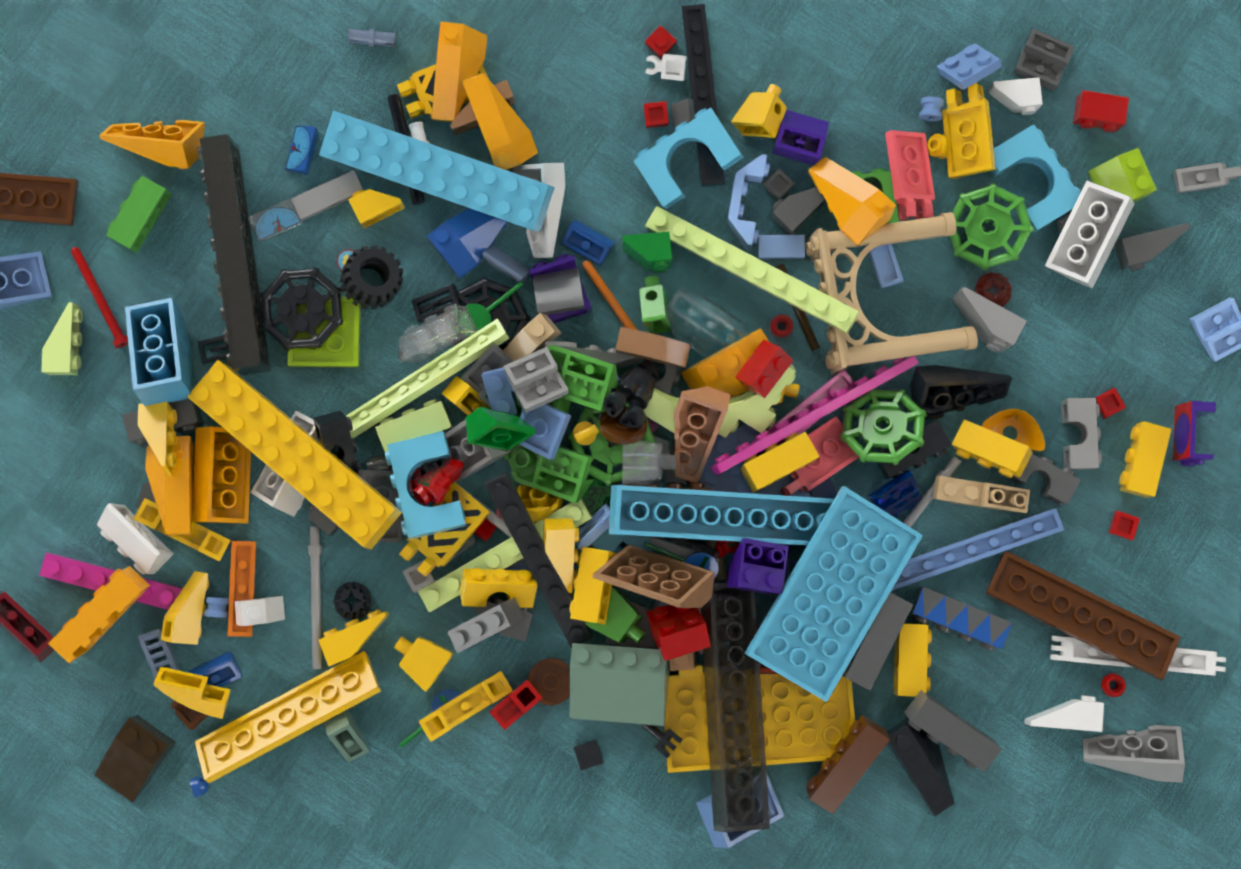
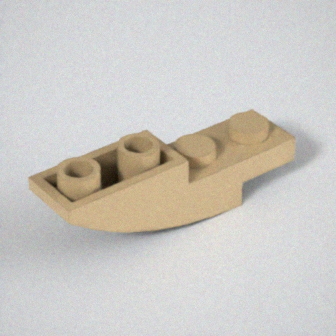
[933,476,1030,513]

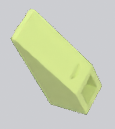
[41,302,83,375]

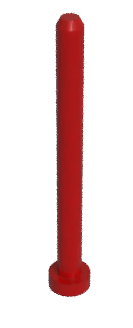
[71,247,128,349]

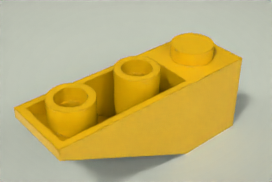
[138,402,177,476]
[543,518,579,593]
[161,571,209,645]
[318,609,389,666]

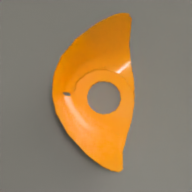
[981,409,1045,451]

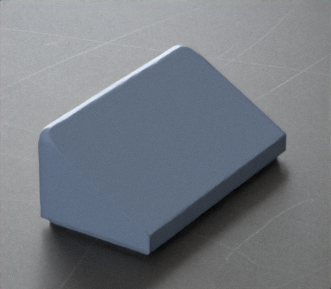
[482,246,530,283]

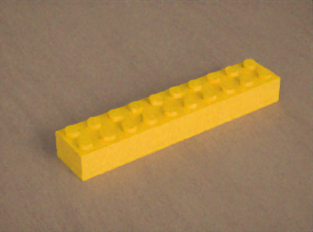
[187,360,402,550]

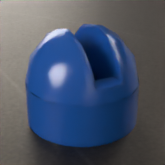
[190,777,209,798]

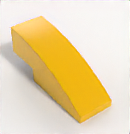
[154,667,231,719]

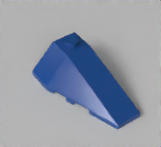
[427,208,508,279]

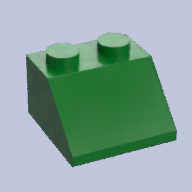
[622,231,672,273]
[465,407,536,452]

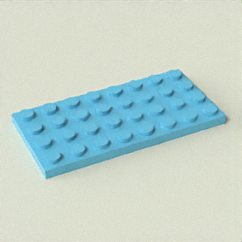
[745,486,923,702]

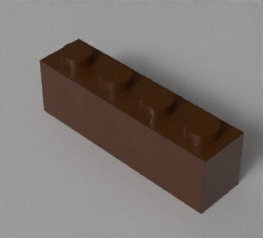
[806,715,890,814]

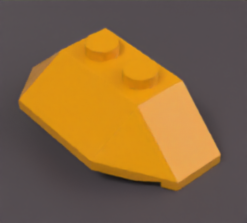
[681,328,769,398]

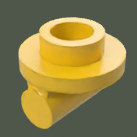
[927,134,948,159]
[573,422,599,445]

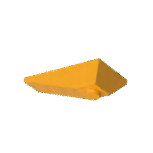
[431,21,488,122]
[99,120,205,169]
[808,157,896,246]

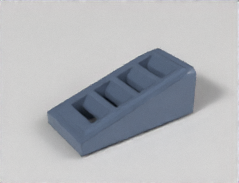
[138,628,180,678]

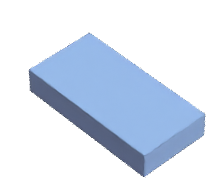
[758,235,805,259]
[869,244,904,289]
[575,504,610,550]

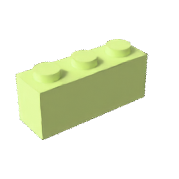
[375,399,453,452]

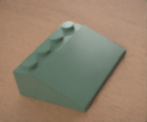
[570,643,670,726]

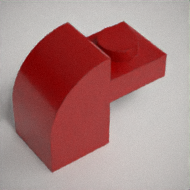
[489,680,543,730]

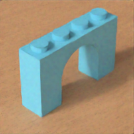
[633,108,744,210]
[990,124,1081,235]
[385,431,467,540]

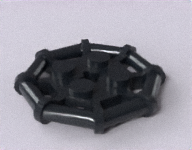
[259,267,344,351]
[443,277,530,359]

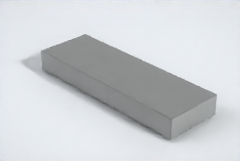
[291,170,363,221]

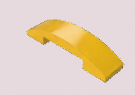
[134,498,231,562]
[418,671,513,742]

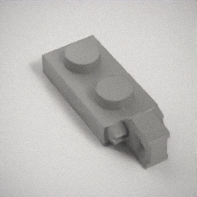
[1173,162,1241,194]

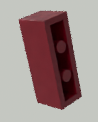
[0,591,54,663]

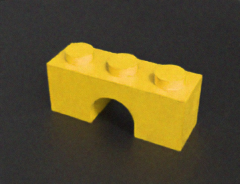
[459,568,537,608]

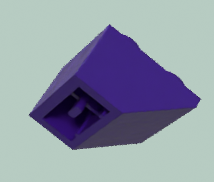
[772,110,829,166]
[727,538,789,595]

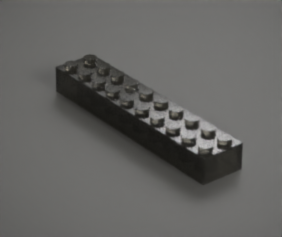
[198,134,271,375]
[701,583,770,832]

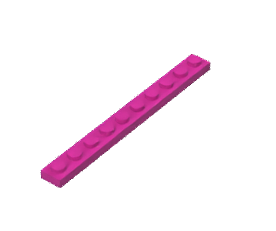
[710,356,919,475]

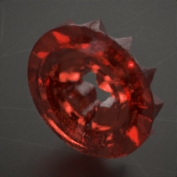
[975,272,1013,307]

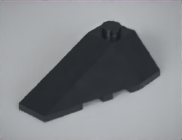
[910,365,1012,420]
[886,718,955,816]

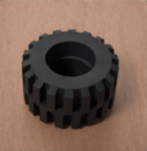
[340,245,403,310]

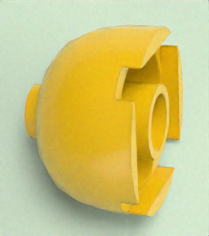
[517,484,564,522]

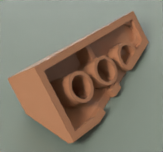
[674,387,731,483]

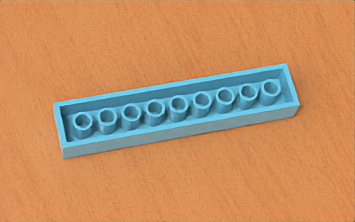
[319,110,555,232]
[609,485,834,545]

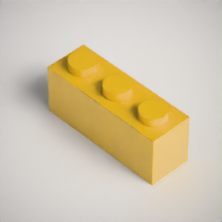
[952,420,1032,478]
[1119,421,1171,498]
[740,432,820,494]
[569,547,618,624]
[893,623,932,697]

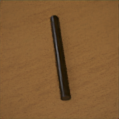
[775,263,820,351]

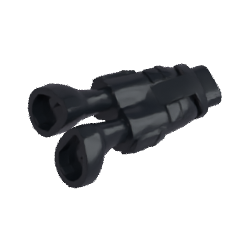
[604,360,659,428]

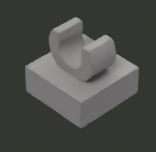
[402,560,435,593]

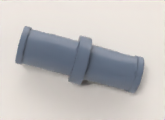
[348,28,396,48]

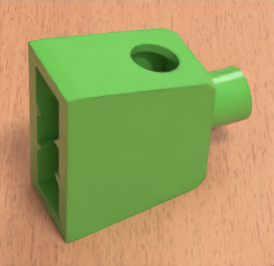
[639,276,673,334]
[585,587,646,644]

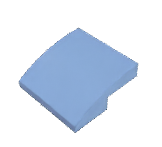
[1190,298,1241,362]

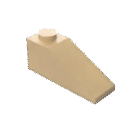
[503,313,561,361]

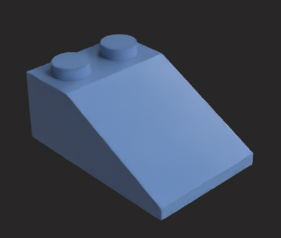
[0,251,52,310]
[696,772,784,848]

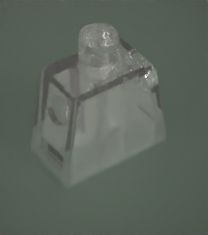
[622,440,676,485]

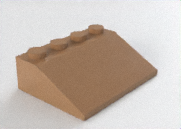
[593,544,714,608]

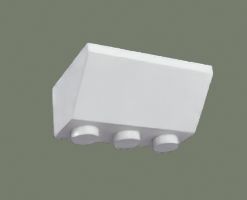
[97,503,174,574]

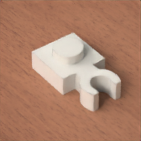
[645,54,687,81]

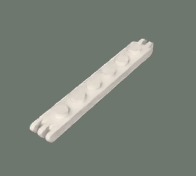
[1050,636,1226,676]

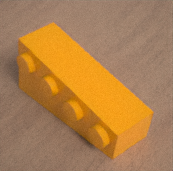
[48,566,151,664]

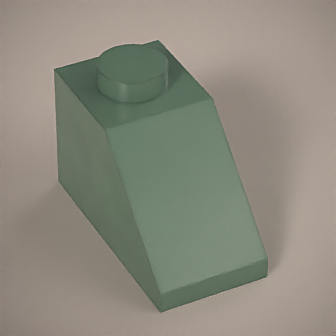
[324,710,370,763]

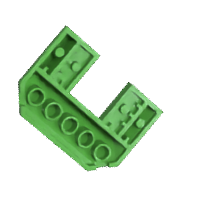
[504,345,619,503]

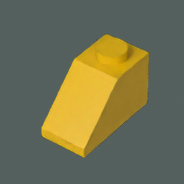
[348,189,405,229]
[441,376,492,416]

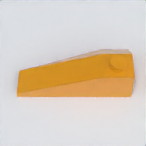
[462,73,538,170]
[145,436,195,536]

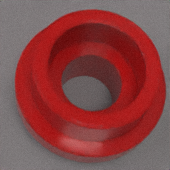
[770,314,793,338]
[1101,673,1126,697]

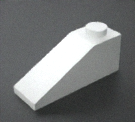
[1024,695,1104,732]

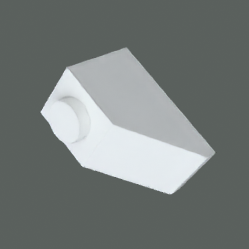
[988,78,1043,115]
[235,596,285,626]

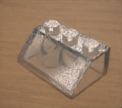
[399,304,478,362]

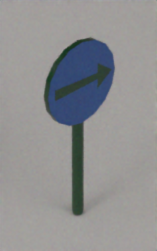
[643,542,719,578]

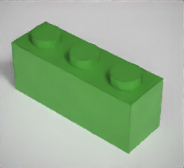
[106,176,172,253]

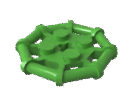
[950,183,1034,270]
[840,389,927,465]
[568,403,657,486]

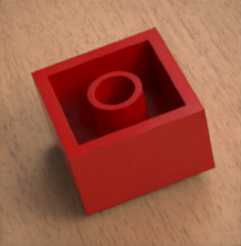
[647,605,711,661]

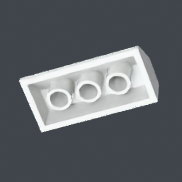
[1045,181,1134,288]
[251,411,335,517]

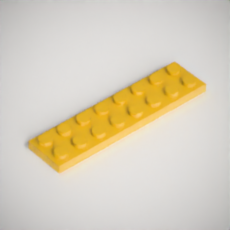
[194,651,381,783]

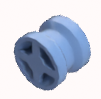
[919,96,944,122]
[204,597,229,618]

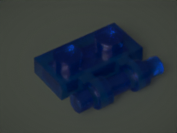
[869,470,922,518]

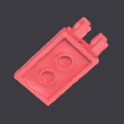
[885,130,935,221]
[780,416,859,496]

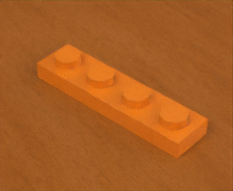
[227,541,257,637]

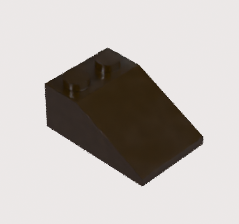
[94,715,176,803]

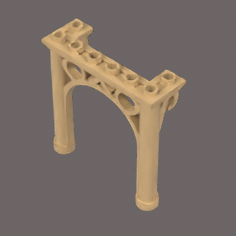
[805,212,978,375]

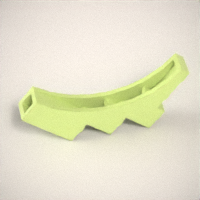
[644,364,796,438]

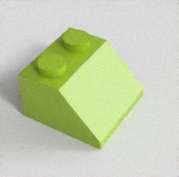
[1088,148,1157,202]

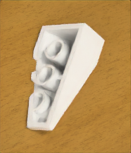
[512,163,565,258]

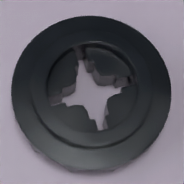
[333,582,372,620]

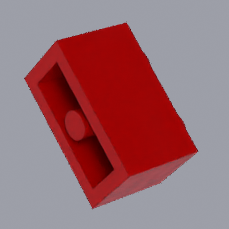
[1073,90,1129,132]
[735,339,794,398]

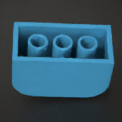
[125,298,196,406]

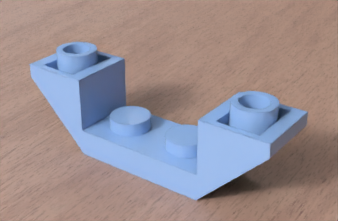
[727,154,770,250]

